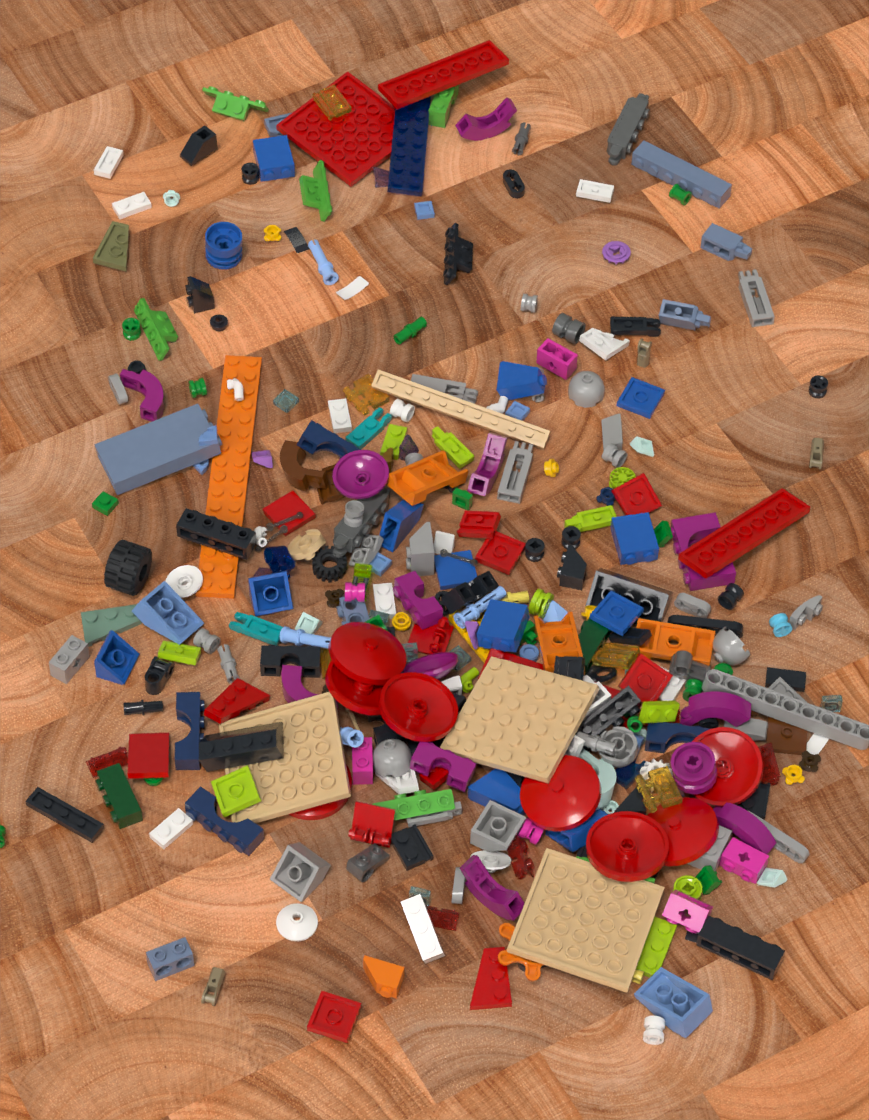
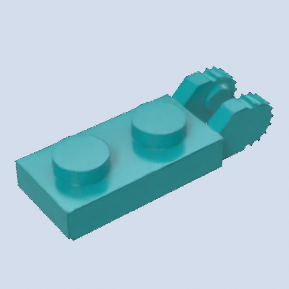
[345,407,392,449]
[229,612,283,646]

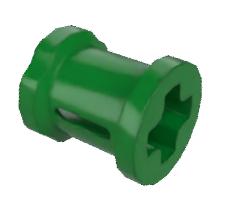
[669,184,692,206]

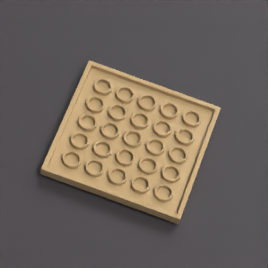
[440,656,599,783]
[219,692,351,823]
[507,848,665,993]

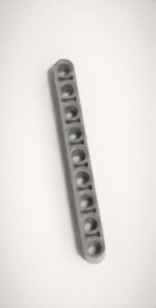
[702,669,869,750]

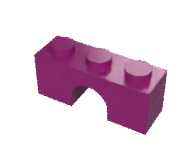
[393,571,443,630]
[410,742,476,792]

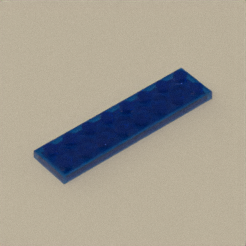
[387,96,431,197]

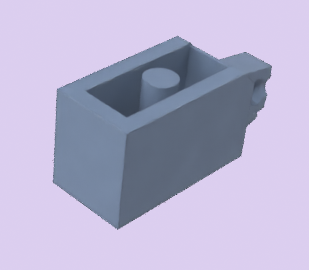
[700,223,752,261]
[659,299,711,330]

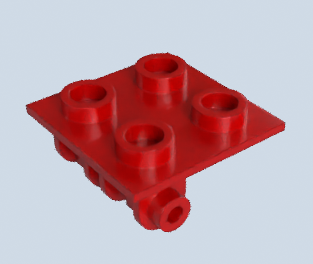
[406,617,454,655]
[348,801,395,848]

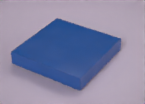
[616,377,665,419]
[434,550,477,590]
[589,591,644,636]

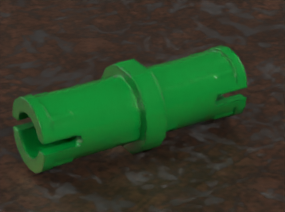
[393,316,427,345]
[627,715,643,732]

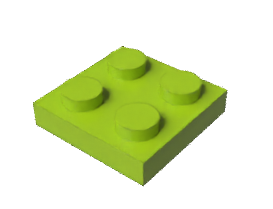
[211,765,262,818]

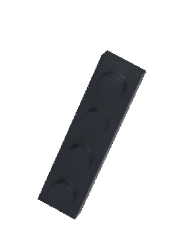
[25,786,104,843]

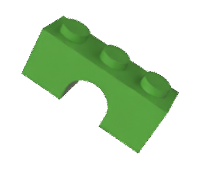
[428,85,459,128]

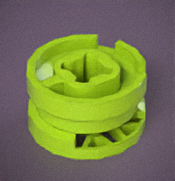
[609,467,636,489]
[528,588,554,619]
[673,875,702,900]

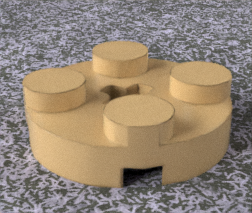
[287,529,326,560]

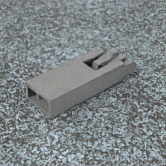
[738,269,775,327]
[411,374,478,404]
[497,441,533,504]

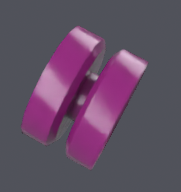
[670,742,717,794]

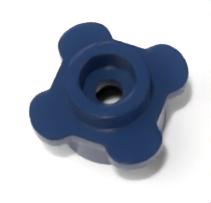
[596,487,616,506]

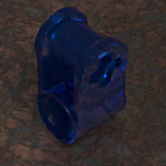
[264,546,296,580]

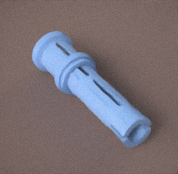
[308,239,339,285]
[453,586,507,629]
[280,626,331,649]
[340,727,364,748]

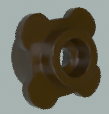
[325,589,344,608]
[799,751,821,772]

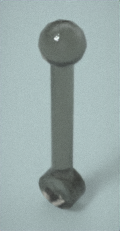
[266,512,303,531]
[255,525,288,553]
[440,549,478,566]

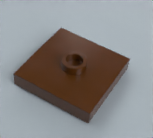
[766,716,807,755]

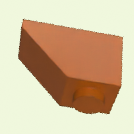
[363,955,405,999]

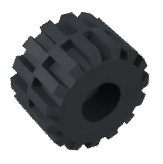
[104,539,152,596]

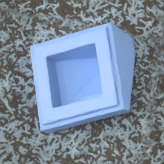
[543,600,568,622]

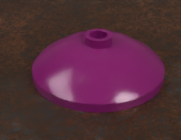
[332,450,389,499]
[402,652,459,681]

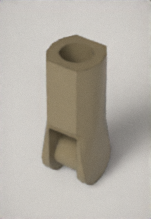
[637,338,652,368]
[809,438,824,469]
[201,967,225,1006]

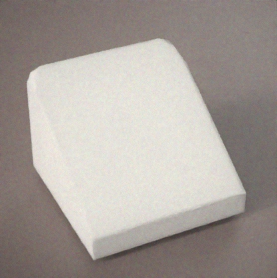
[434,531,455,554]

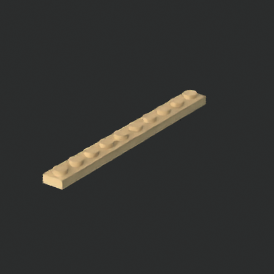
[371,369,550,450]

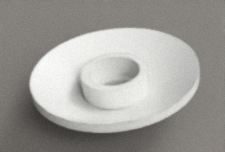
[166,565,203,598]
[470,850,511,873]
[276,903,318,941]

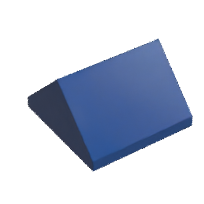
[248,571,293,616]
[94,630,140,685]

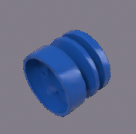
[205,222,242,269]

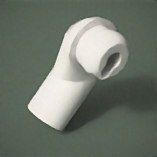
[227,378,244,401]
[486,396,508,414]
[254,526,267,547]

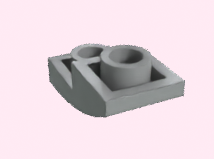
[348,535,384,567]
[789,595,823,631]
[724,718,768,741]

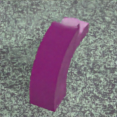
[455,97,517,141]
[120,369,164,422]
[467,432,508,496]
[281,665,338,712]
[680,691,751,727]
[713,802,777,854]
[460,855,525,921]

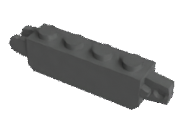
[606,93,650,165]
[333,488,391,558]

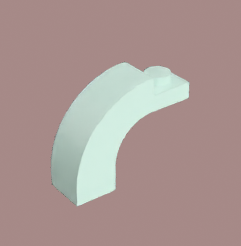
[579,749,617,810]

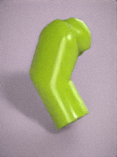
[460,667,479,693]

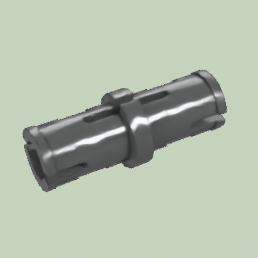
[512,122,531,156]

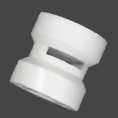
[390,398,415,422]
[643,1016,665,1045]

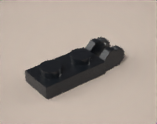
[610,316,661,337]

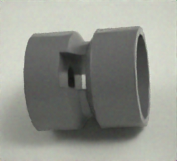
[552,313,586,344]

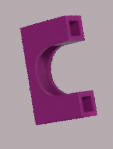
[670,512,736,591]

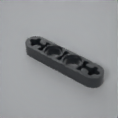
[668,615,744,638]

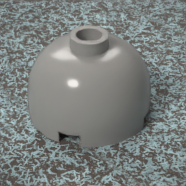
[568,371,605,408]
[712,627,751,666]
[599,726,638,768]
[373,739,412,778]

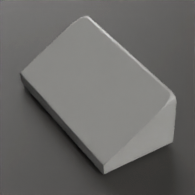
[601,414,623,450]

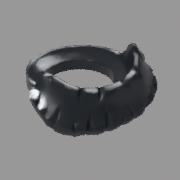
[586,661,617,682]

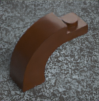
[280,440,329,492]

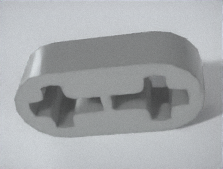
[108,373,128,405]
[674,593,711,618]
[452,867,466,904]

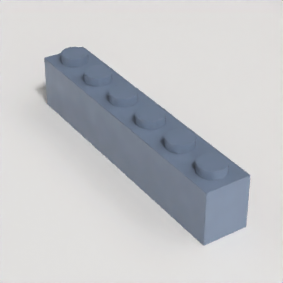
[631,140,732,209]

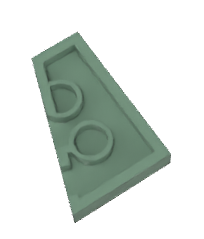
[81,604,142,647]

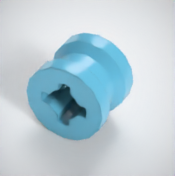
[769,613,792,637]

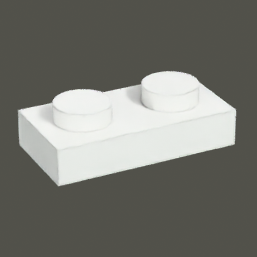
[94,146,124,179]
[576,179,614,203]
[112,192,152,219]
[328,398,352,433]
[373,583,396,620]
[149,808,193,849]

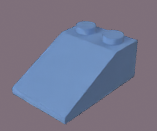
[132,581,204,645]
[634,967,713,1038]

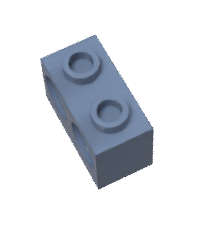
[336,597,370,626]
[146,937,194,981]

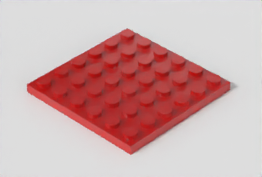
[276,71,422,187]

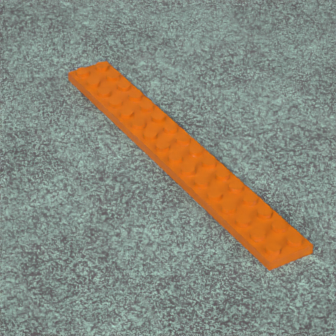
[196,355,262,599]

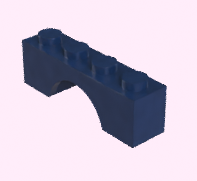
[297,420,362,482]
[175,692,205,770]
[644,722,710,754]
[185,786,264,856]

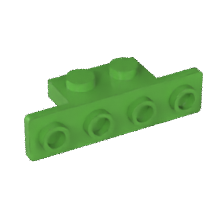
[202,86,269,121]
[299,160,332,222]
[134,298,178,361]
[372,789,455,820]

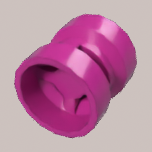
[345,582,365,602]
[517,818,544,845]

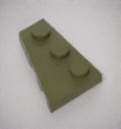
[93,221,129,272]

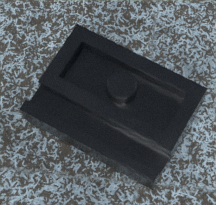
[554,656,585,681]
[737,781,771,820]
[391,824,433,871]

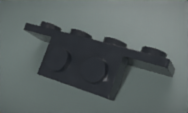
[443,223,473,285]

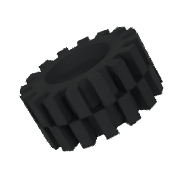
[312,546,347,583]

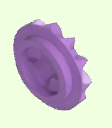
[602,241,631,264]

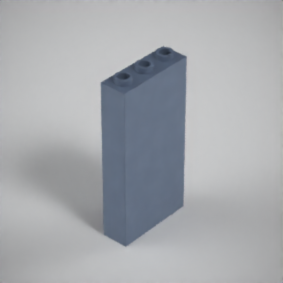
[94,404,222,495]

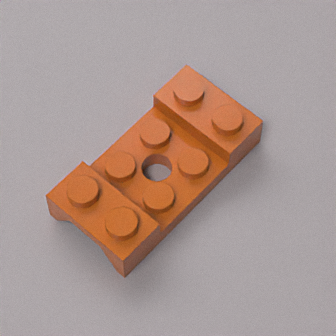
[387,450,469,506]
[534,612,585,675]
[632,618,715,666]

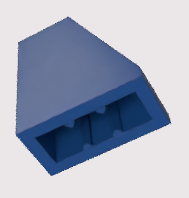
[496,361,547,400]
[379,499,424,552]
[468,768,525,816]
[546,809,608,852]

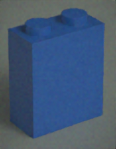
[253,135,295,182]
[610,512,659,565]
[476,599,530,653]

